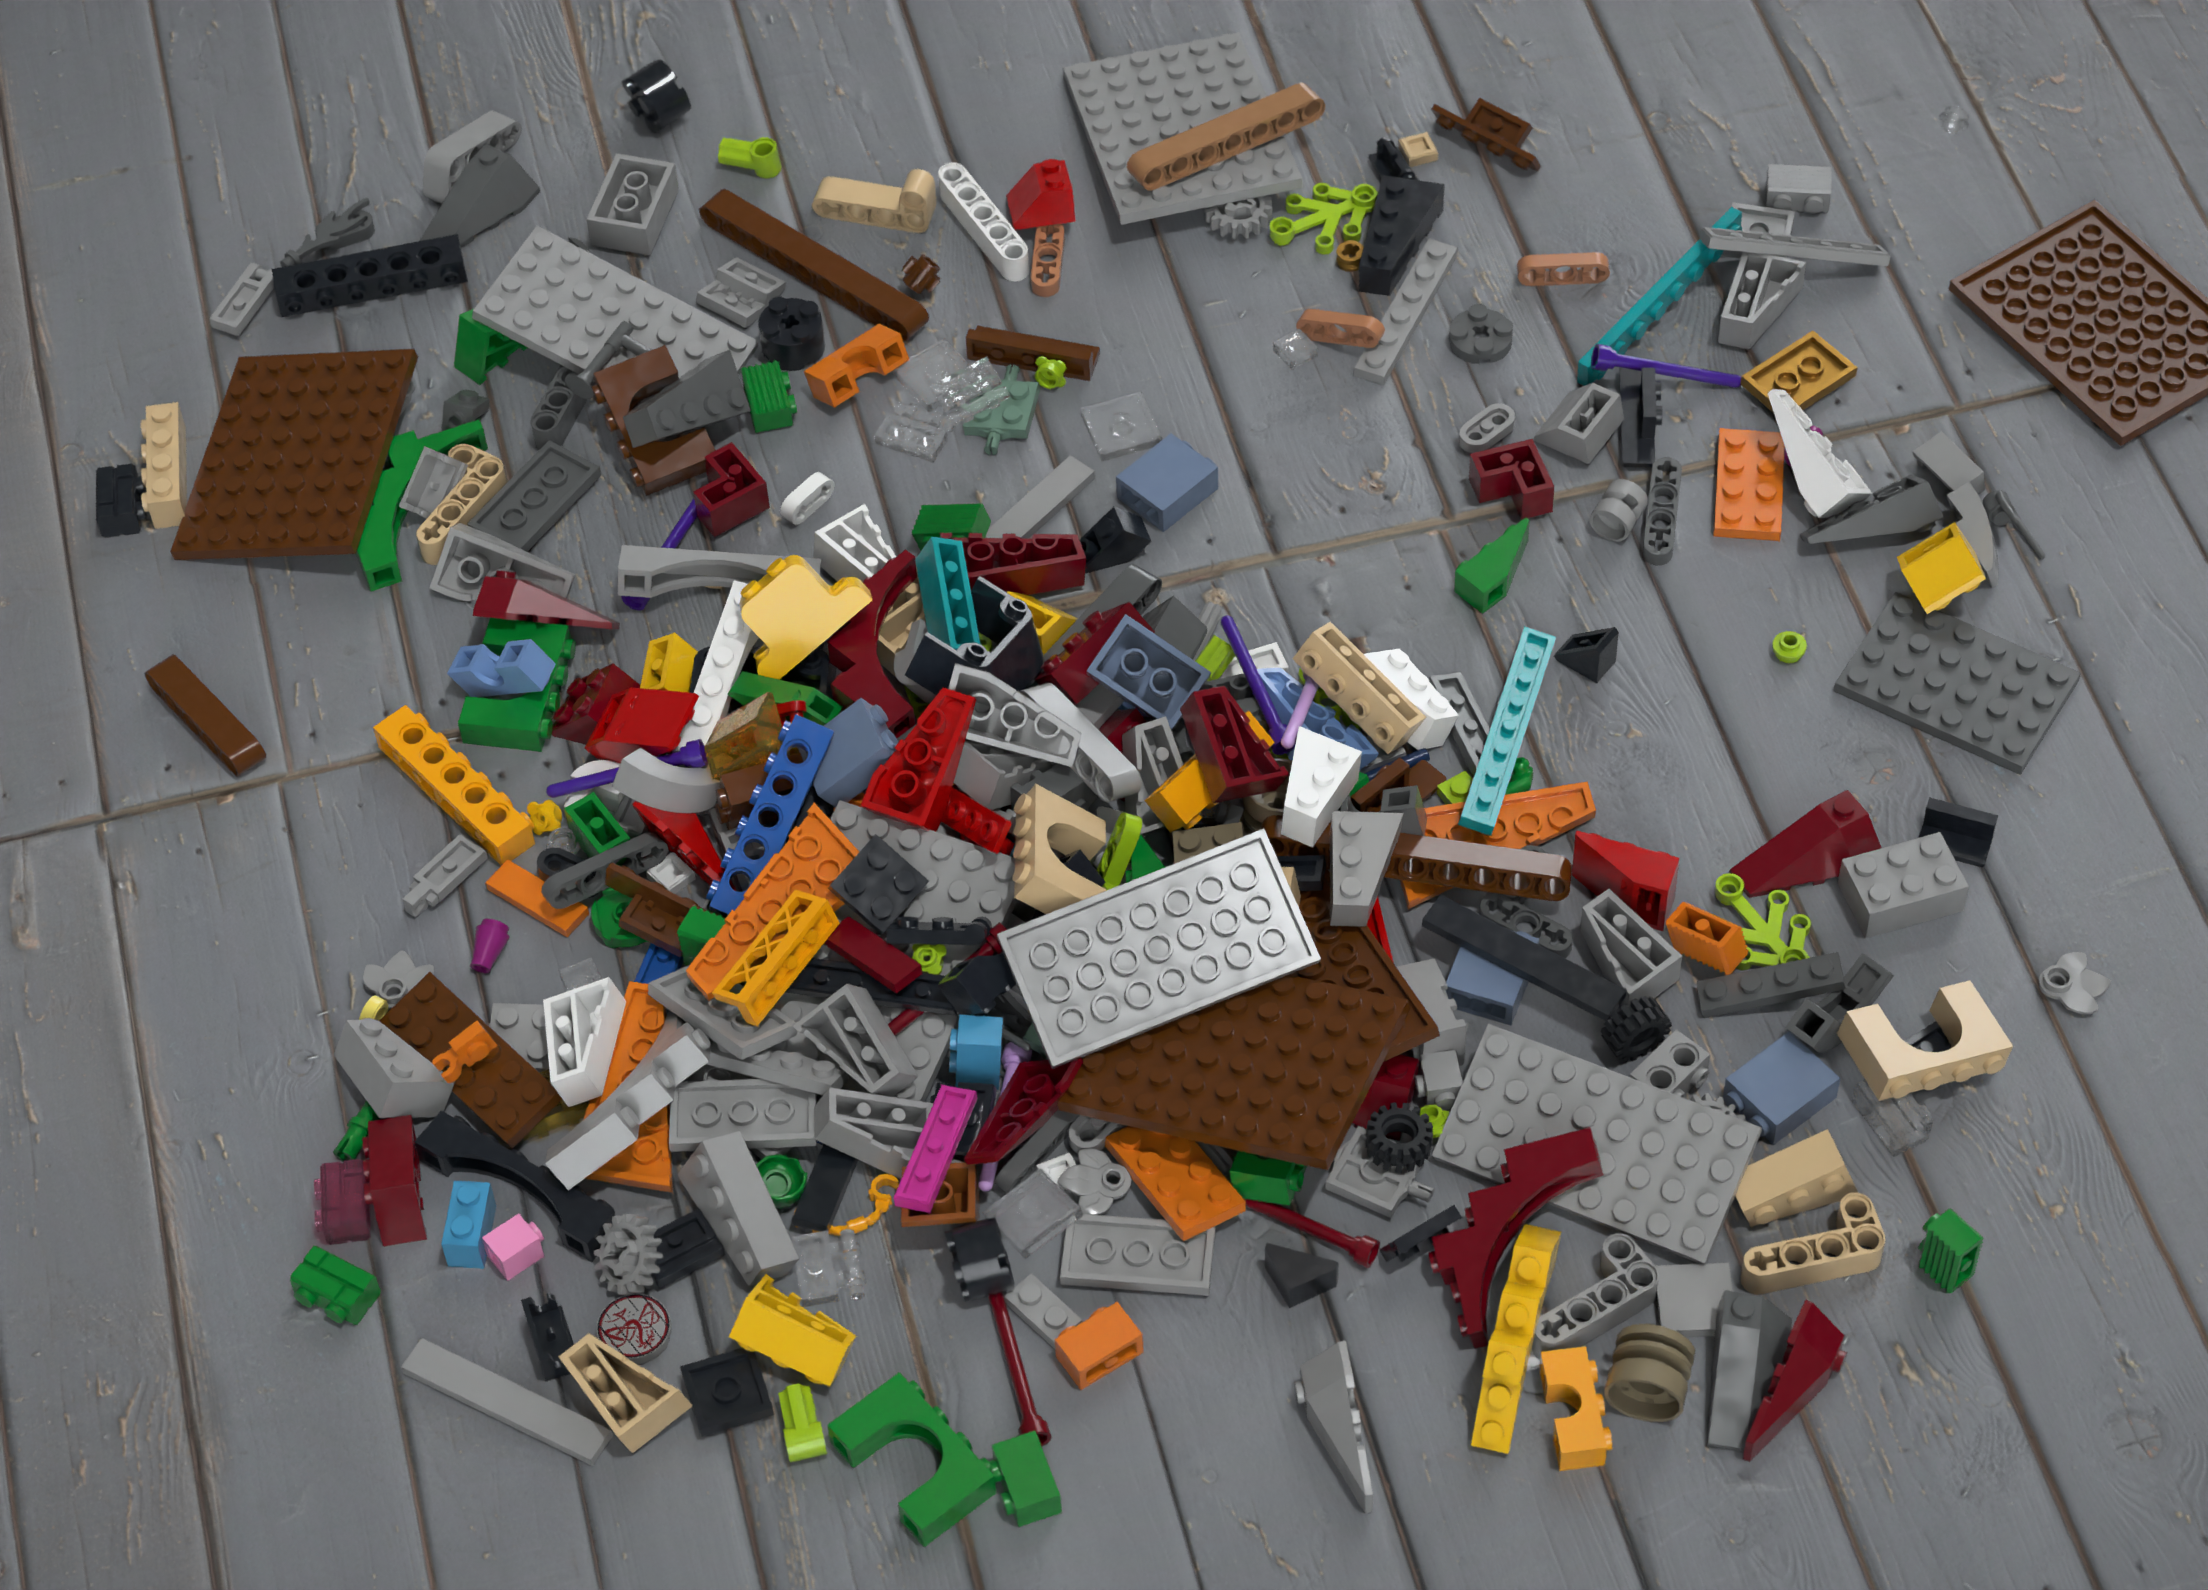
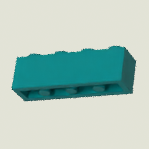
[915,536,980,650]

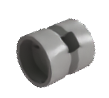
[1589,479,1648,542]

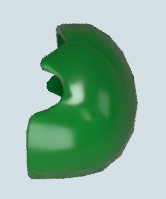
[756,1154,807,1209]

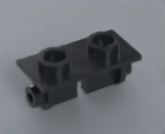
[1368,137,1418,180]

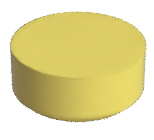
[359,995,388,1021]

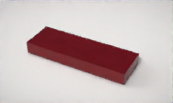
[824,916,923,993]

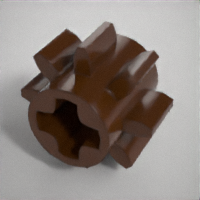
[902,254,941,294]

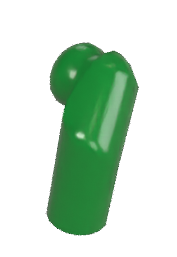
[1505,757,1534,795]

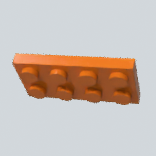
[1713,428,1785,541]
[1105,1126,1246,1242]

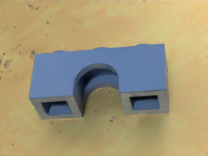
[447,639,556,697]

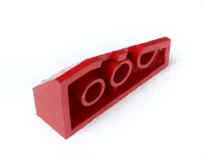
[860,687,977,832]
[632,801,738,892]

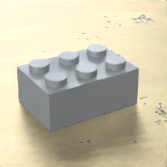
[586,153,679,255]
[1838,832,1969,939]

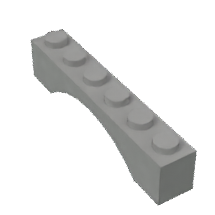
[618,545,821,598]

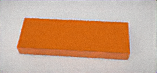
[485,859,589,938]

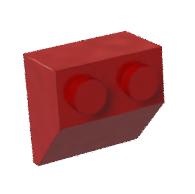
[1006,159,1076,230]

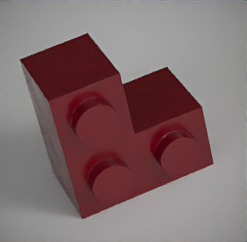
[1469,439,1555,520]
[693,442,770,537]

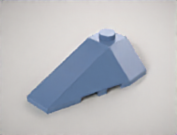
[1257,668,1379,770]

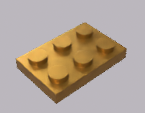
[1740,330,1857,413]

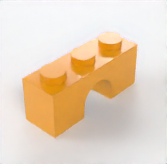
[1539,1346,1612,1471]

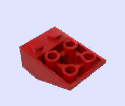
[584,687,699,764]
[1572,831,1680,931]

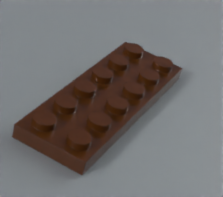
[379,972,562,1149]

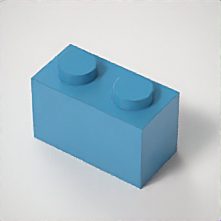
[949,1014,1003,1090]
[441,1181,497,1269]

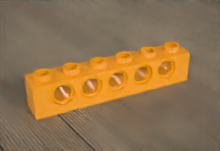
[373,705,535,866]

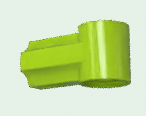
[718,137,782,179]
[1195,635,1235,681]
[778,1383,827,1462]

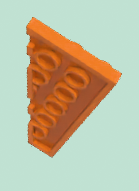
[1400,781,1596,910]
[686,803,859,1001]
[583,981,673,1193]

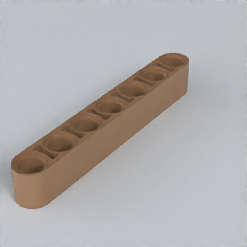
[1127,83,1326,191]

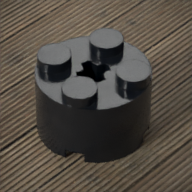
[621,59,691,134]
[758,297,825,371]
[945,1217,1015,1302]

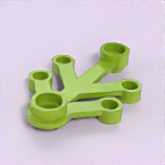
[1270,183,1378,255]
[1715,873,1811,970]

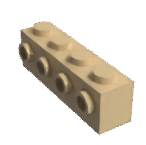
[141,402,187,529]
[1292,622,1427,755]

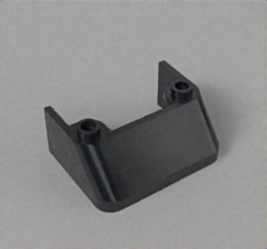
[905,576,1045,695]
[690,646,837,700]

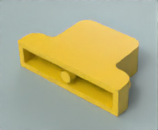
[739,555,872,680]

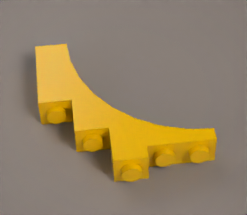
[1471,1224,1561,1454]

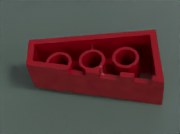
[940,533,1086,595]

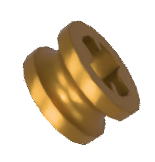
[1336,240,1364,272]

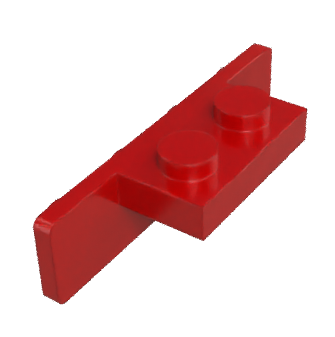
[941,787,1015,856]

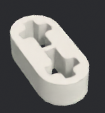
[780,472,834,525]

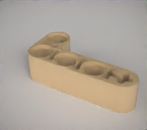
[812,169,937,233]
[416,444,507,565]
[1740,1192,1885,1294]

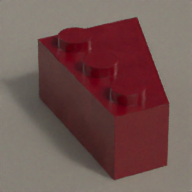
[1035,602,1155,705]
[1180,686,1290,804]
[362,1115,427,1247]

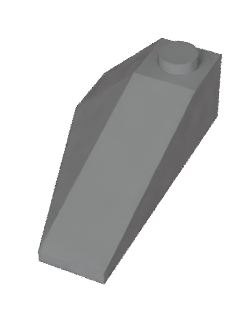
[948,663,1082,767]

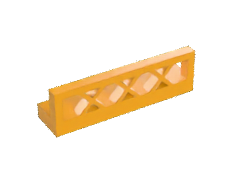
[712,889,840,1027]

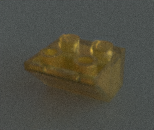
[704,692,790,781]

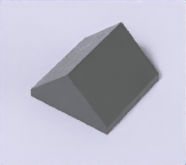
[1143,595,1207,660]

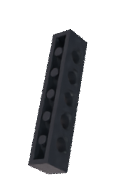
[272,234,468,317]

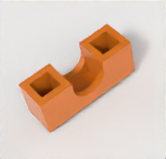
[804,324,910,408]

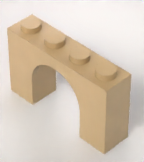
[1013,784,1106,914]
[1837,980,2013,1101]

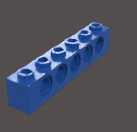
[706,714,834,917]

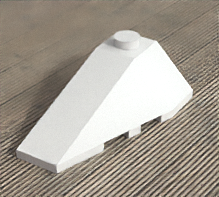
[1767,389,1872,518]

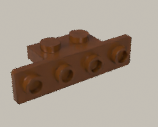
[1431,97,1541,172]
[1351,758,1447,812]
[605,862,726,958]

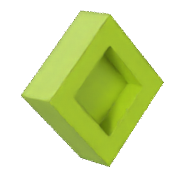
[1436,771,1473,805]

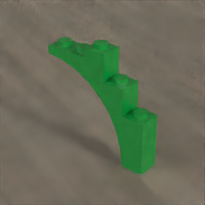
[356,419,488,592]

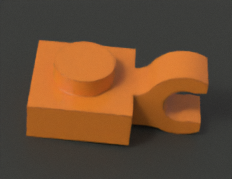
[432,1020,498,1084]

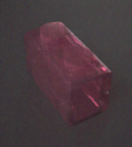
[314,1159,371,1245]

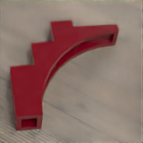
[827,549,917,738]
[1428,1127,1604,1349]

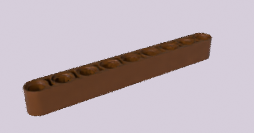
[699,189,929,341]
[1261,815,1572,901]

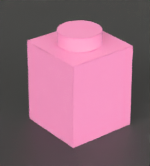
[482,1213,544,1281]

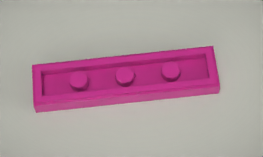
[893,1085,977,1213]

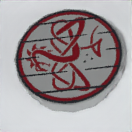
[597,1293,672,1364]

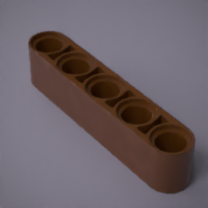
[144,654,266,777]

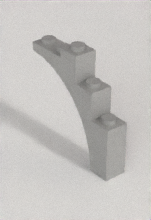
[545,1011,711,1190]

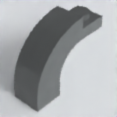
[1785,953,1894,1052]

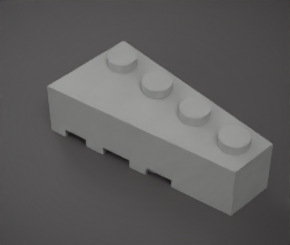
[677,1131,799,1286]

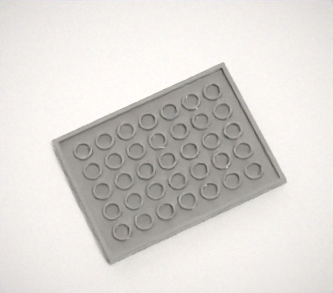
[1063,33,1303,225]
[770,800,1018,1102]

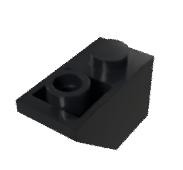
[1080,506,1151,574]

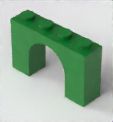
[458,618,576,752]
[827,1372,996,1547]

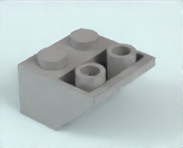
[1534,383,1624,464]

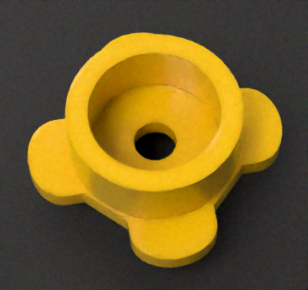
[527,799,562,835]

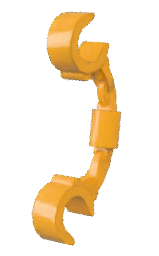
[794,1174,899,1236]

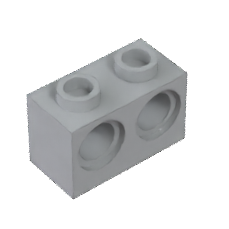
[1629,1029,1710,1098]

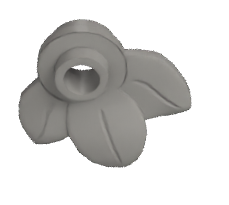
[363,950,435,1010]
[2039,952,2111,1014]
[1058,1148,1131,1215]

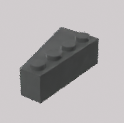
[623,350,751,448]

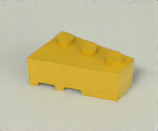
[729,1274,856,1387]

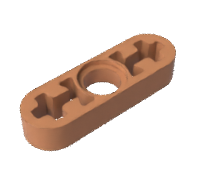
[1031,224,1065,297]
[1517,252,1610,286]
[1296,309,1385,348]

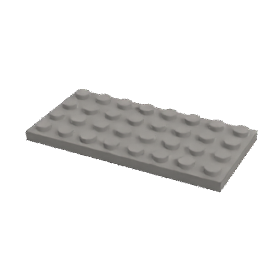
[472,226,759,433]
[997,829,1321,1069]
[1431,1023,1762,1265]

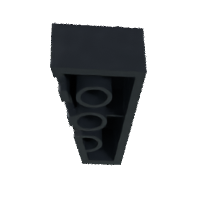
[1359,176,1444,296]

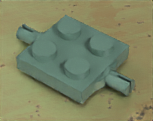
[963,365,1040,455]

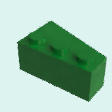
[454,309,528,385]

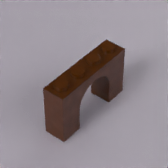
[591,345,716,496]

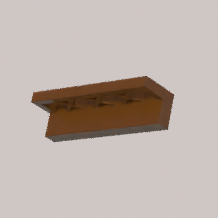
[966,325,1100,381]

